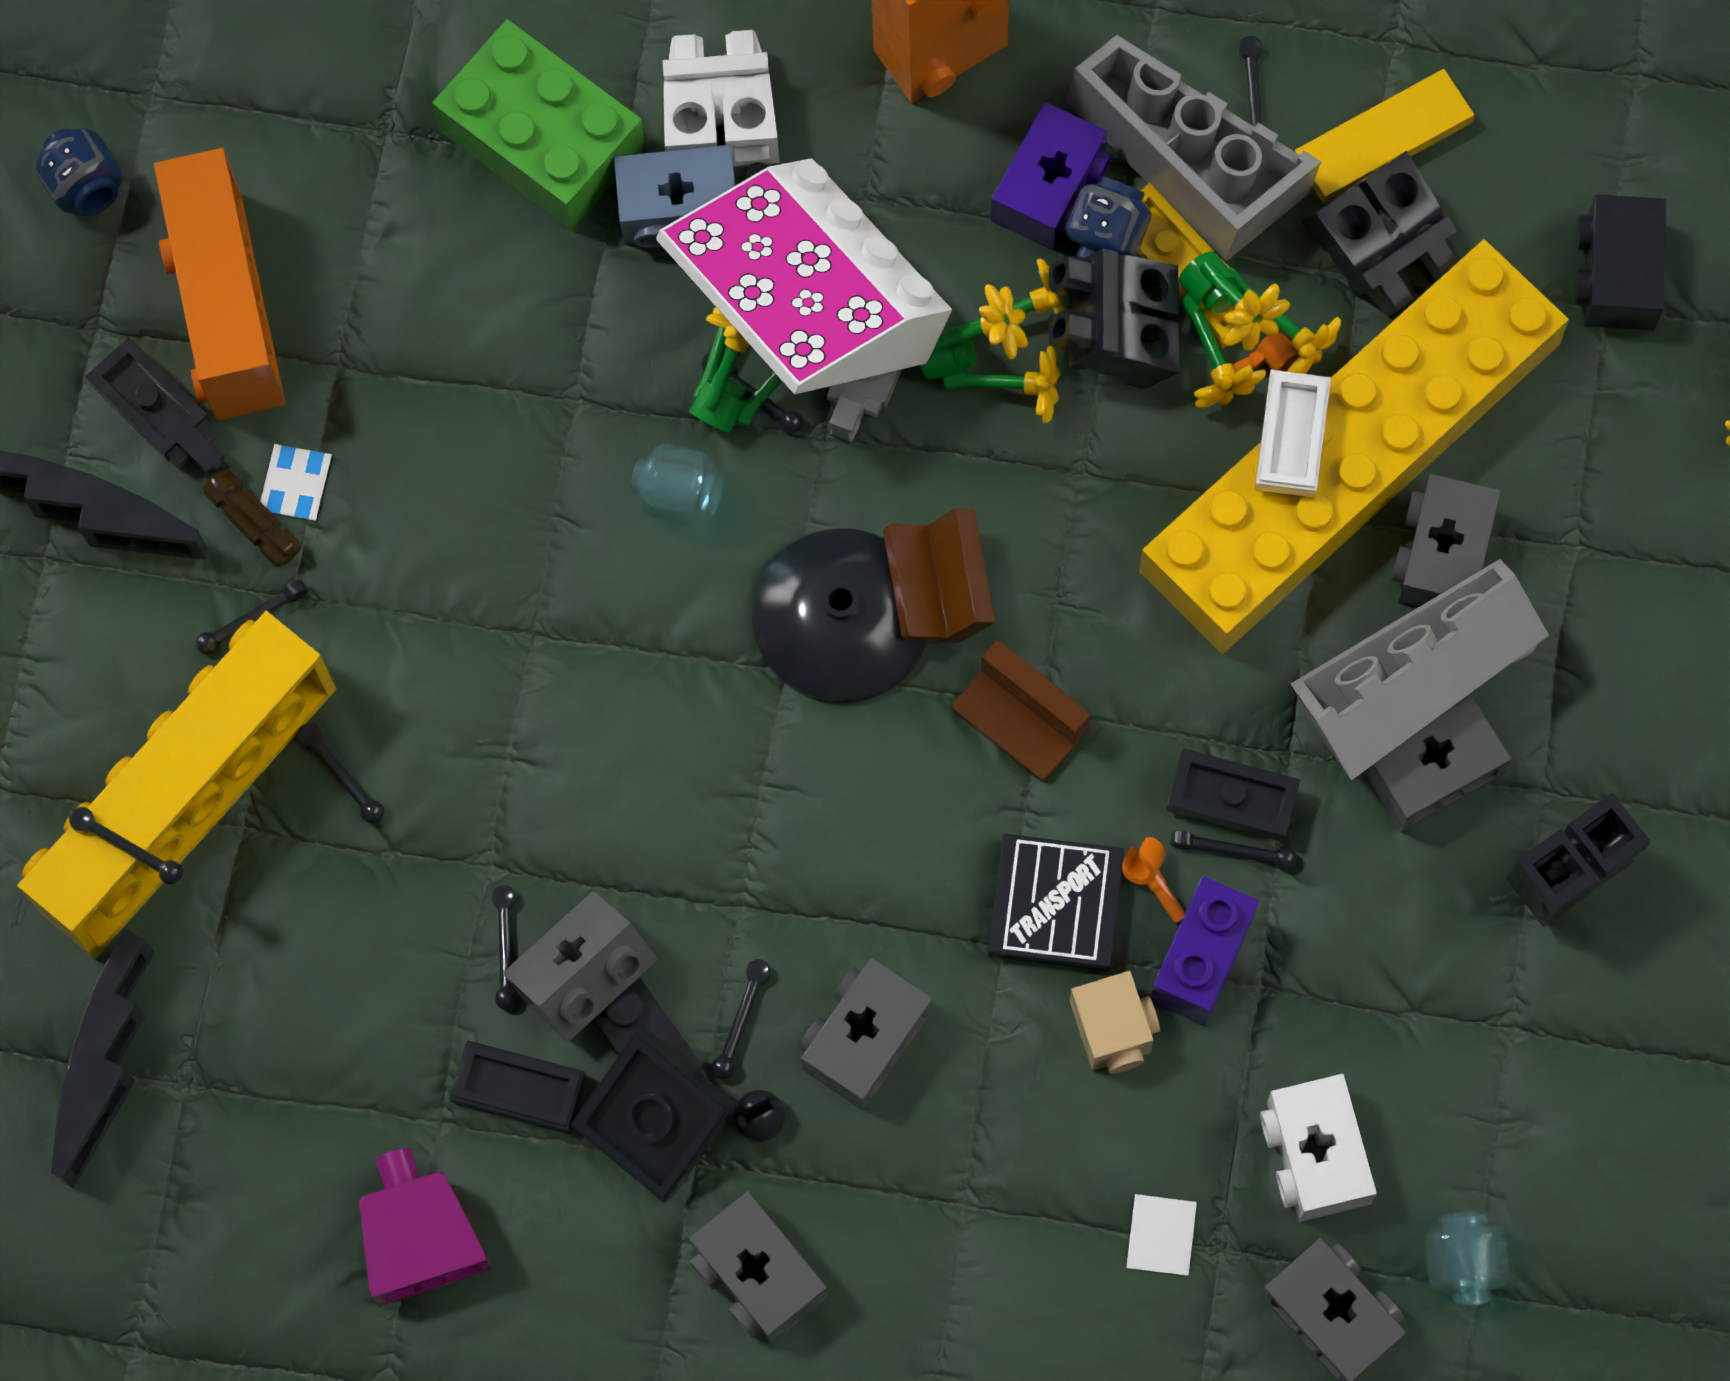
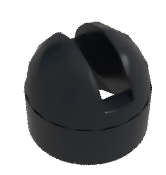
[734,1090,785,1142]

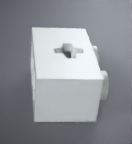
[1260,1074,1377,1222]

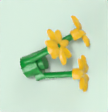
[1179,251,1341,409]
[920,258,1066,423]
[689,307,782,433]

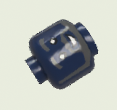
[35,128,122,216]
[1065,176,1152,258]

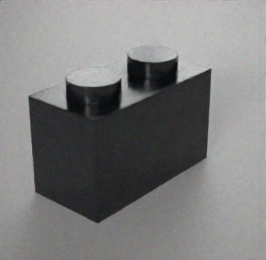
[1574,194,1666,331]

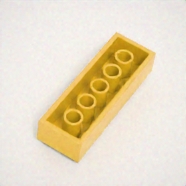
[17,610,337,960]

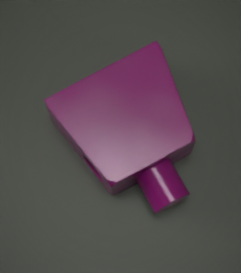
[359,1148,493,1307]

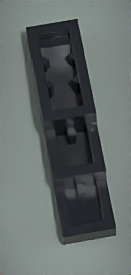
[0,451,208,560]
[51,928,155,1189]

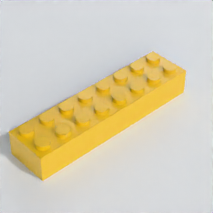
[1139,239,1569,655]

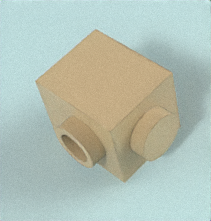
[1070,971,1160,1074]

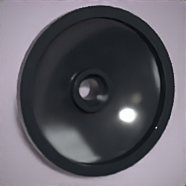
[752,528,928,703]

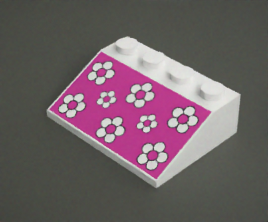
[656,158,952,394]

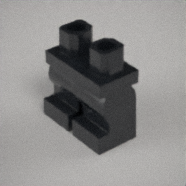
[1301,151,1460,316]
[1049,248,1179,390]
[1506,793,1651,928]

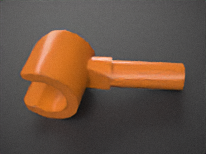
[1232,332,1299,372]
[1122,837,1185,923]

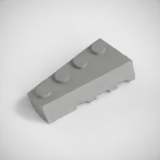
[1066,35,1321,261]
[1291,559,1549,780]

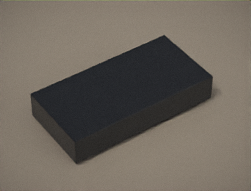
[449,1040,587,1134]

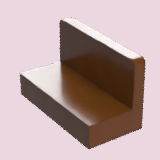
[883,508,995,642]
[953,639,1091,782]

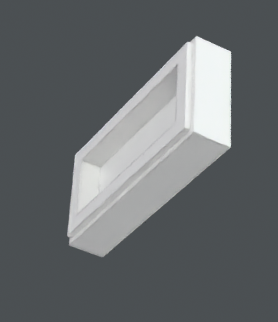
[1255,370,1331,498]

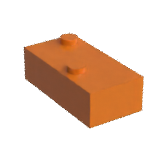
[872,0,1009,104]
[154,148,286,421]

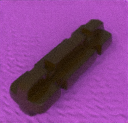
[203,469,301,567]

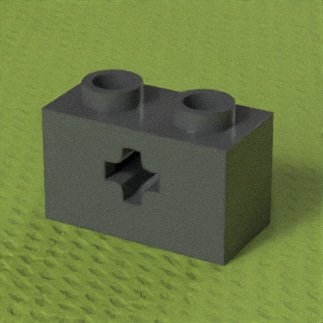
[1391,474,1501,607]
[1364,698,1511,833]
[503,890,658,1043]
[799,958,933,1111]
[689,1191,829,1344]
[1260,1237,1406,1381]

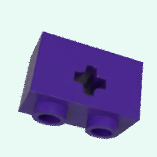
[991,102,1112,251]
[1151,876,1259,1026]

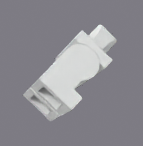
[663,30,780,167]

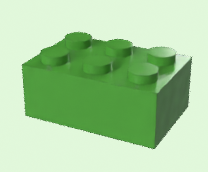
[432,19,646,231]

